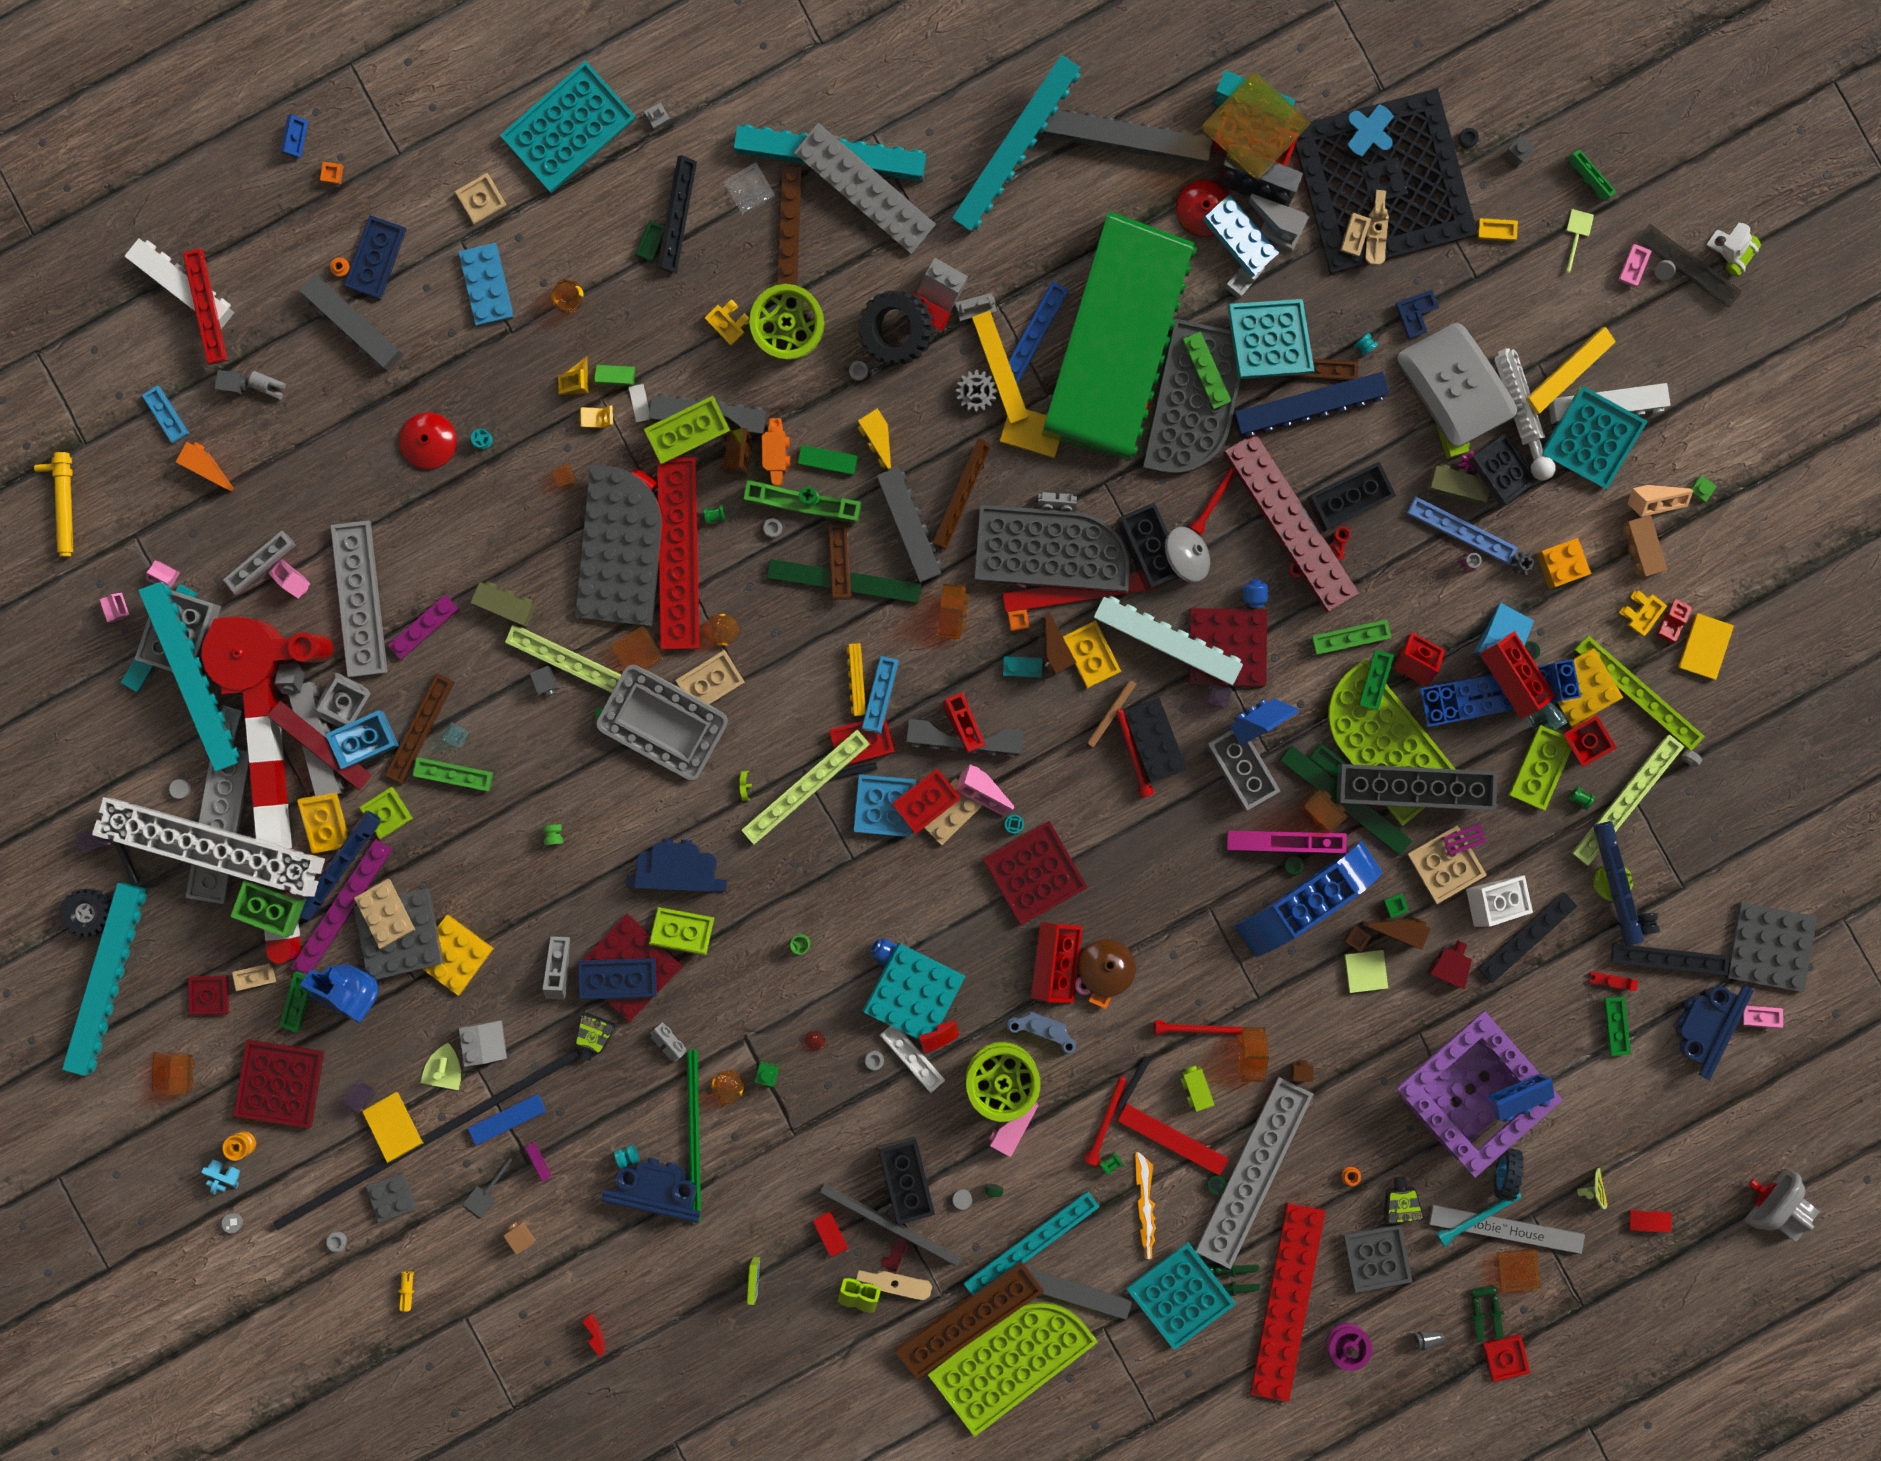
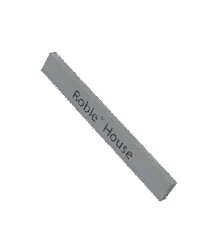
[1429,1204,1585,1254]

